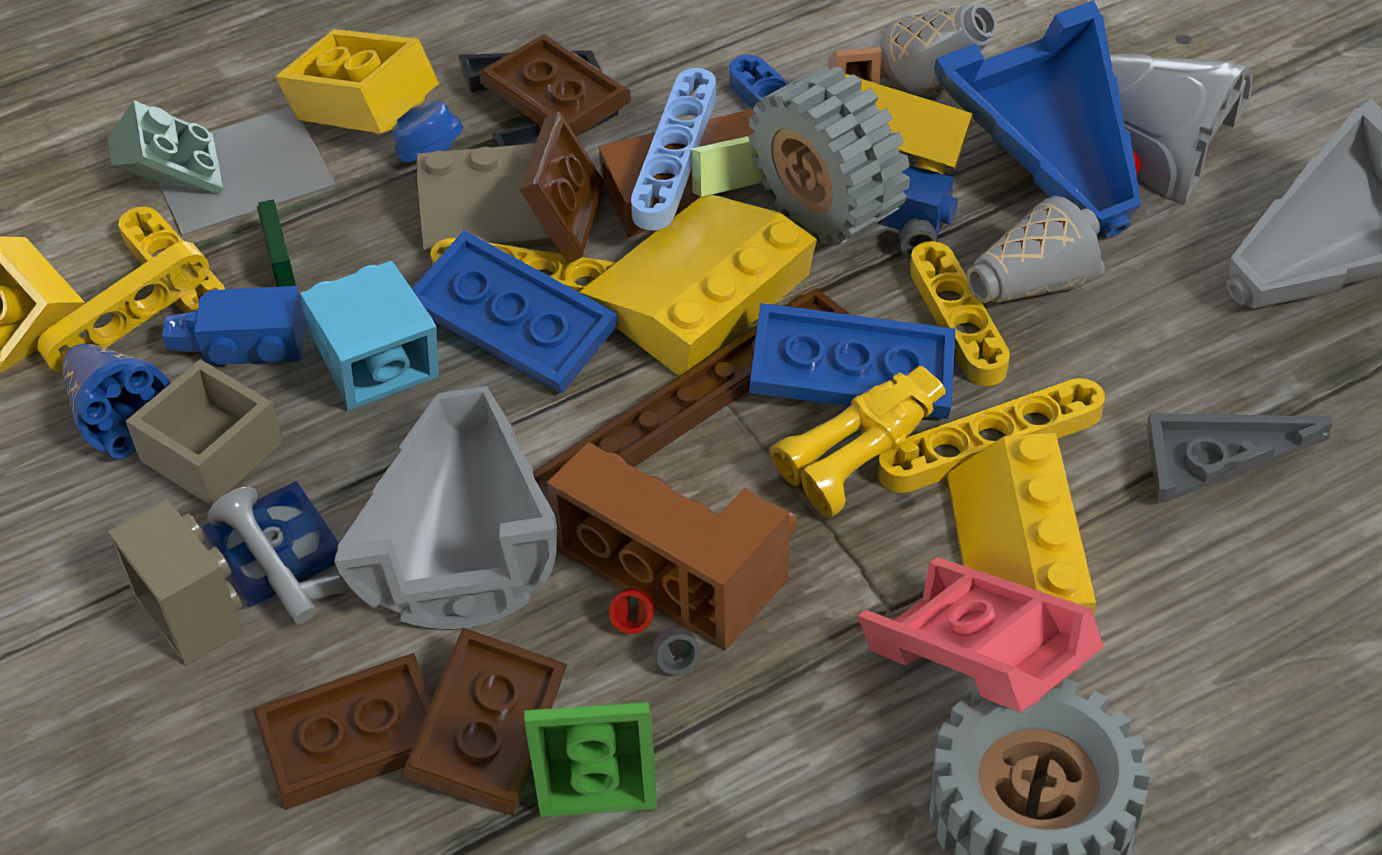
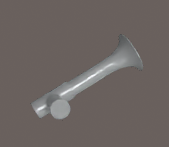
[207,487,348,624]

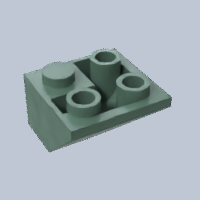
[108,100,223,194]

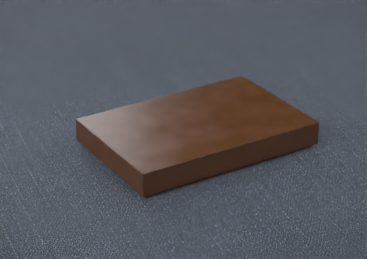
[479,33,631,136]
[519,112,605,263]
[403,627,568,816]
[252,653,432,810]

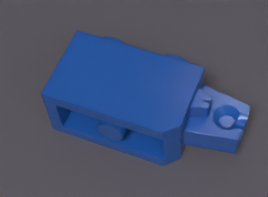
[162,286,306,365]

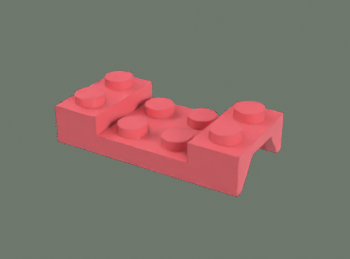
[857,557,1104,713]

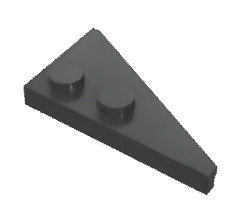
[1146,413,1333,503]

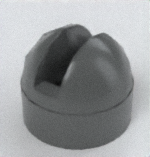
[899,218,938,258]
[653,626,700,675]

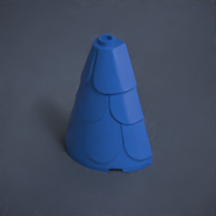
[934,0,1141,238]

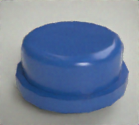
[390,101,463,162]

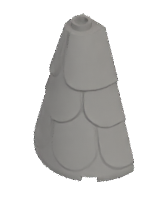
[1110,54,1253,205]
[1226,99,1382,309]
[334,386,557,629]

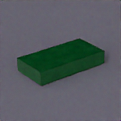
[257,199,296,287]

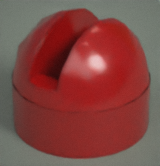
[609,588,655,634]

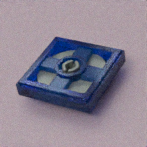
[201,481,339,608]

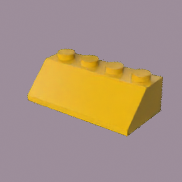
[947,433,1096,615]

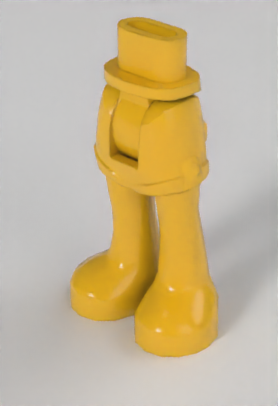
[769,366,946,519]

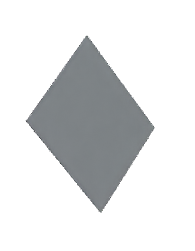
[158,107,337,236]

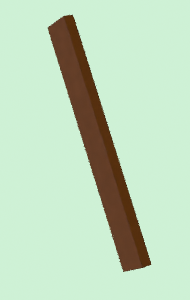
[533,288,849,505]

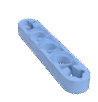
[631,68,716,230]

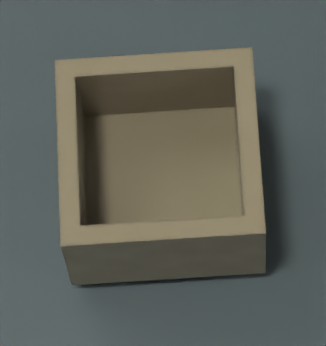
[126,359,284,506]
[108,499,243,666]

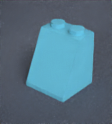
[300,260,439,411]

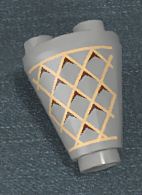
[880,3,997,100]
[967,196,1105,303]

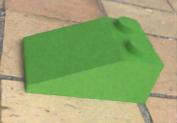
[524,702,657,817]

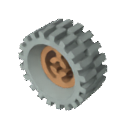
[749,66,910,246]
[930,678,1150,855]

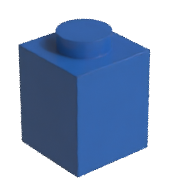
[883,165,958,236]

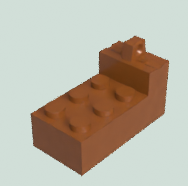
[547,442,797,651]

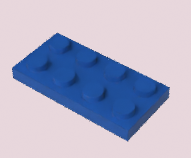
[412,230,619,394]
[749,303,956,419]

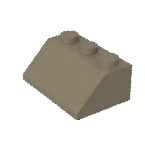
[417,143,556,256]

